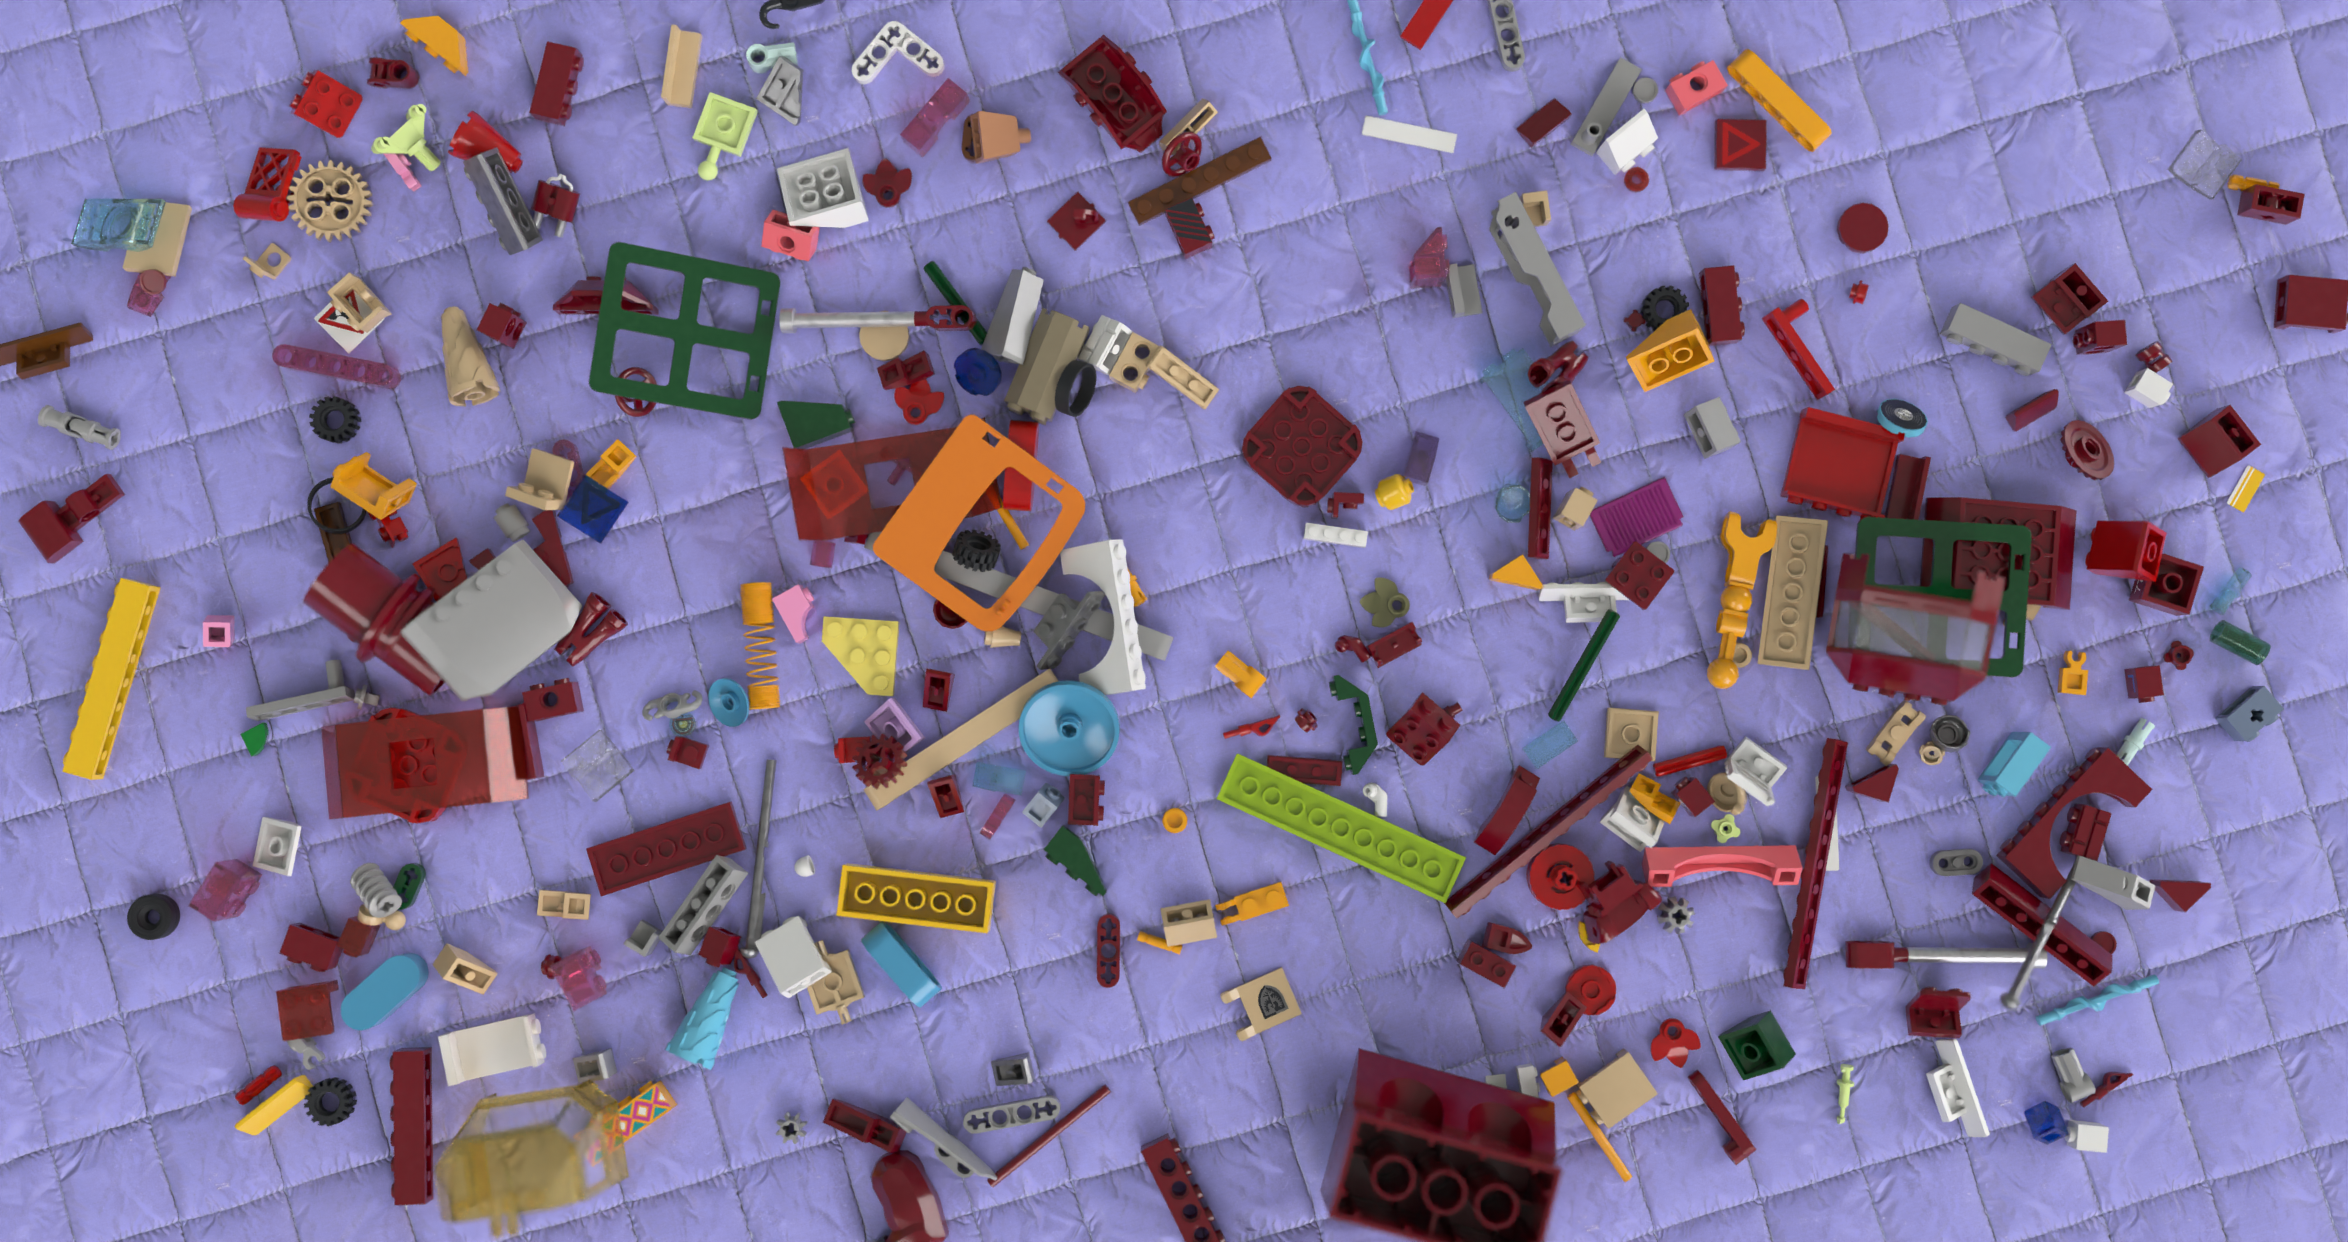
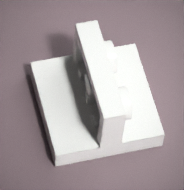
[1600,786,1665,852]

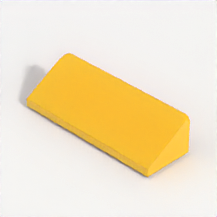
[235,1075,313,1135]

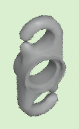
[642,690,702,721]

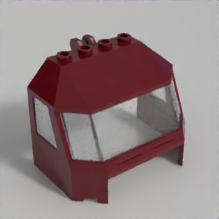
[1826,553,2005,706]

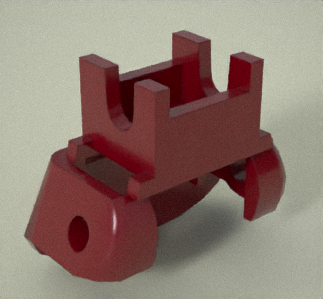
[1577,861,1662,944]

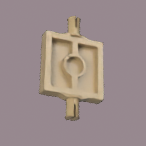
[807,940,865,1024]

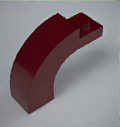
[1474,765,1540,855]

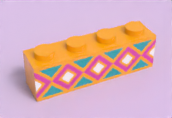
[571,1080,677,1167]

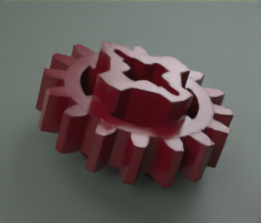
[852,734,908,789]

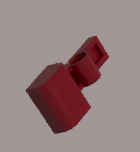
[18,474,125,563]

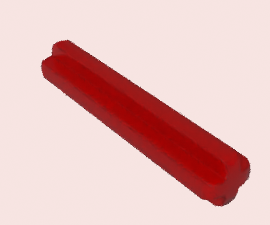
[1653,745,1727,777]

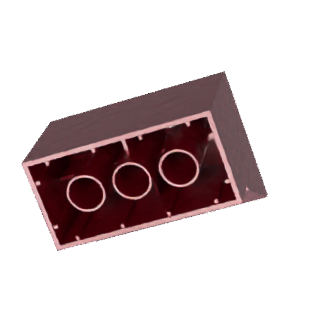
[1320,1048,1563,1242]

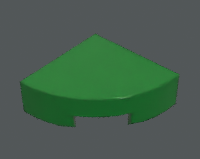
[240,723,269,756]

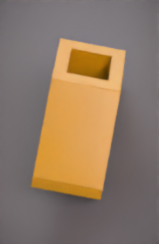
[400,16,468,76]

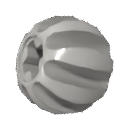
[1657,896,1695,934]

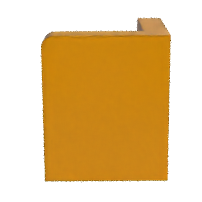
[1540,1057,1579,1097]

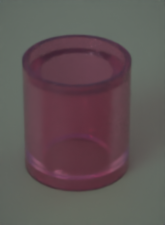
[810,540,836,568]

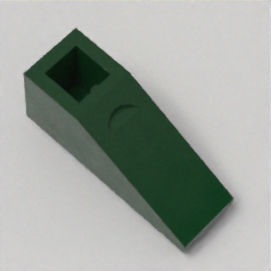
[1044,825,1107,896]

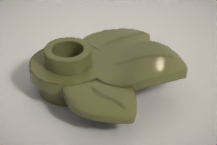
[1359,577,1410,628]

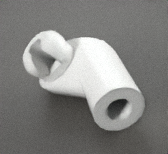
[1363,782,1388,817]

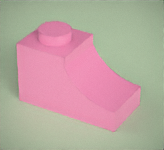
[772,584,814,643]

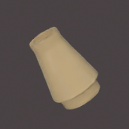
[984,626,1021,648]

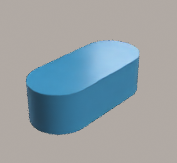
[861,921,942,1008]
[341,953,429,1030]

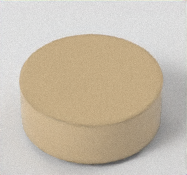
[1733,643,1752,668]

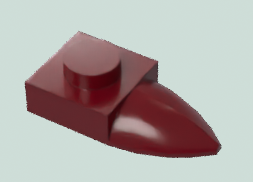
[1482,922,1532,954]

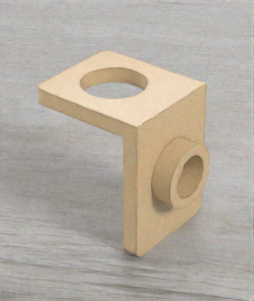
[242,243,291,280]

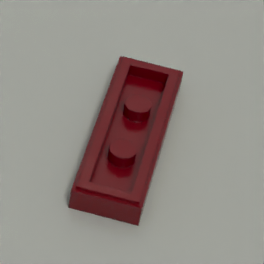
[1267,755,1343,786]

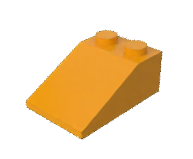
[1626,309,1715,392]

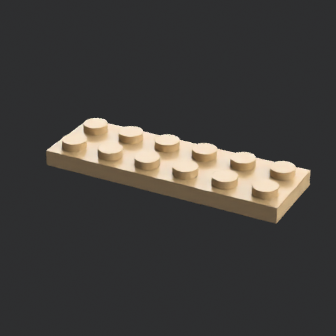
[1757,515,1828,670]

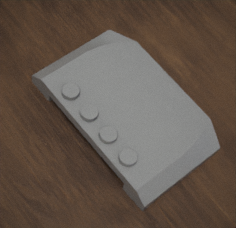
[401,539,582,701]

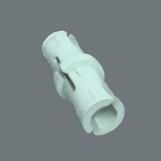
[2116,718,2155,766]

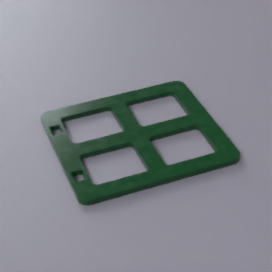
[588,242,780,420]
[1849,517,2032,677]

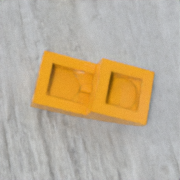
[584,439,636,493]
[1630,773,1681,824]

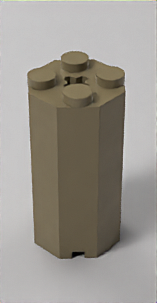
[1004,308,1090,425]

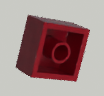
[2129,553,2204,616]

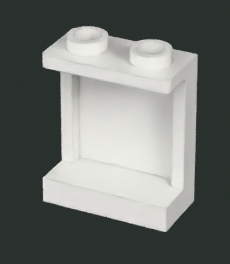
[755,916,832,998]

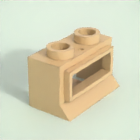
[327,272,392,333]

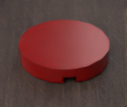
[1565,965,1617,1015]

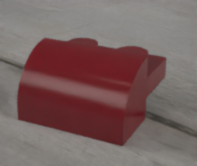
[2031,263,2108,335]

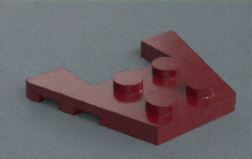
[469,510,574,587]

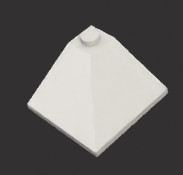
[777,148,869,228]

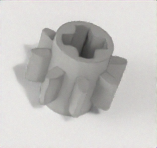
[775,1112,808,1144]

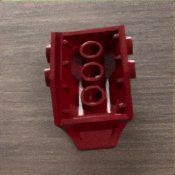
[1058,34,1167,153]

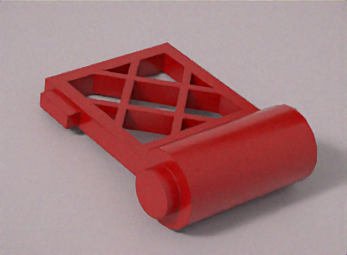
[233,147,301,222]

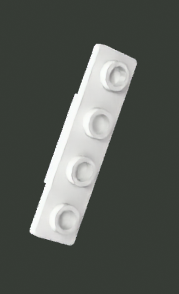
[1539,582,1629,623]
[1926,1039,1990,1137]

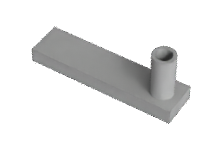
[1570,57,1642,156]
[246,660,355,721]

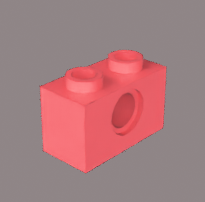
[1665,60,1728,116]
[761,210,820,262]

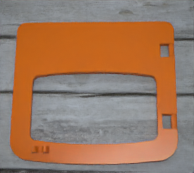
[873,415,1085,631]

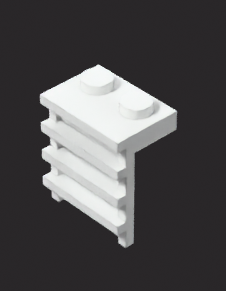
[1724,736,1787,806]

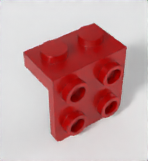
[289,70,363,138]

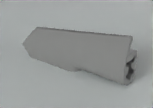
[890,1097,998,1181]

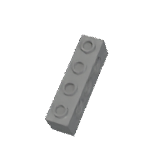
[658,855,748,955]

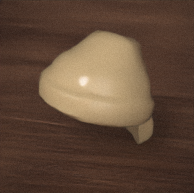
[1707,772,1747,815]

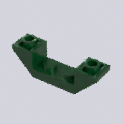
[1329,675,1378,775]

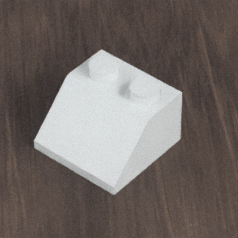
[1596,109,1658,175]

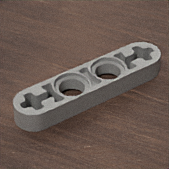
[1487,0,1525,72]
[963,1095,1061,1134]

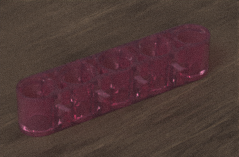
[272,344,401,389]

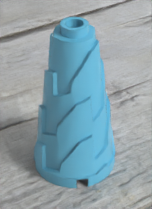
[665,967,739,1070]

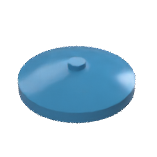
[1019,681,1120,776]

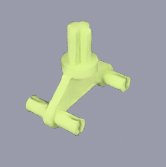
[371,104,441,172]

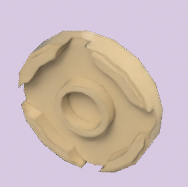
[859,311,910,361]

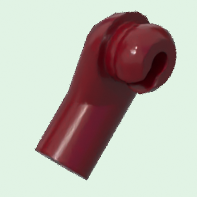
[1335,635,1371,663]

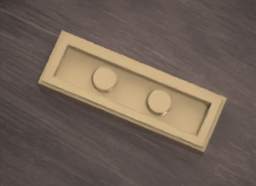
[1145,345,1219,410]

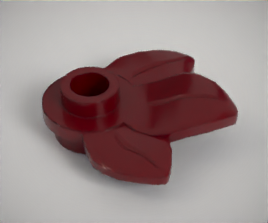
[863,158,912,208]

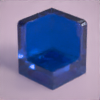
[2024,1101,2069,1145]

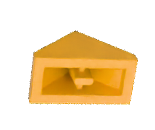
[1489,554,1542,590]

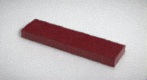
[1528,457,1553,559]

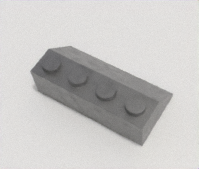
[463,147,543,255]

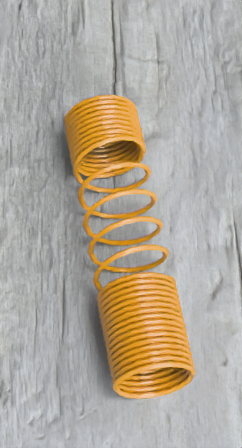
[740,582,781,710]

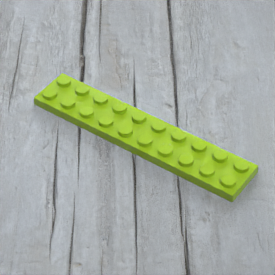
[1216,753,1466,904]

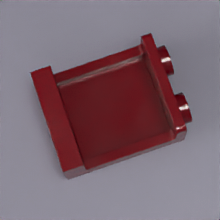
[2274,275,2348,333]

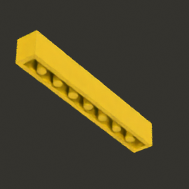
[62,578,161,780]

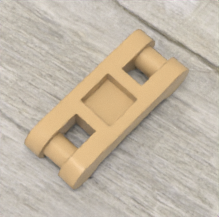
[1866,700,1926,766]

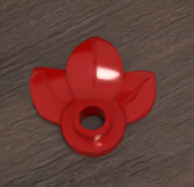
[894,379,944,425]
[1651,1018,1701,1068]

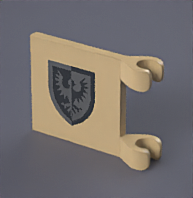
[1220,967,1302,1041]

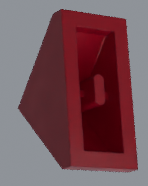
[923,669,955,712]
[1845,764,1899,803]
[927,774,964,818]
[2150,880,2211,912]
[1540,991,1587,1047]

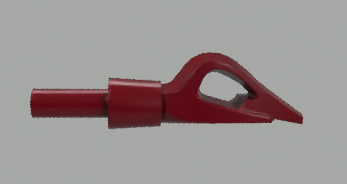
[734,946,768,999]
[2080,1072,2133,1108]

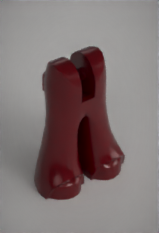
[1528,340,1589,393]
[554,592,628,667]

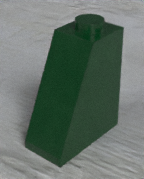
[777,400,855,452]

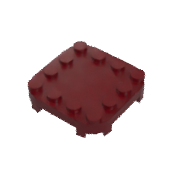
[1241,386,1363,508]

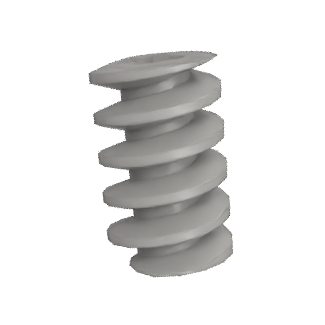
[350,863,402,918]

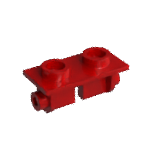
[367,510,409,548]

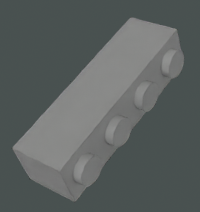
[1940,303,2052,376]

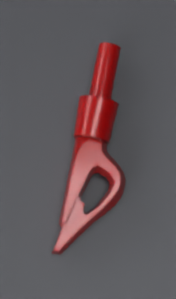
[1223,715,1280,739]

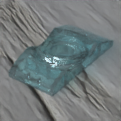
[71,199,166,252]

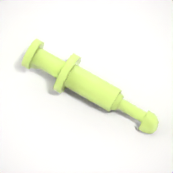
[1837,1064,1854,1124]

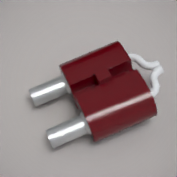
[531,174,580,238]

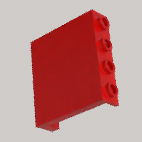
[1780,407,1905,519]

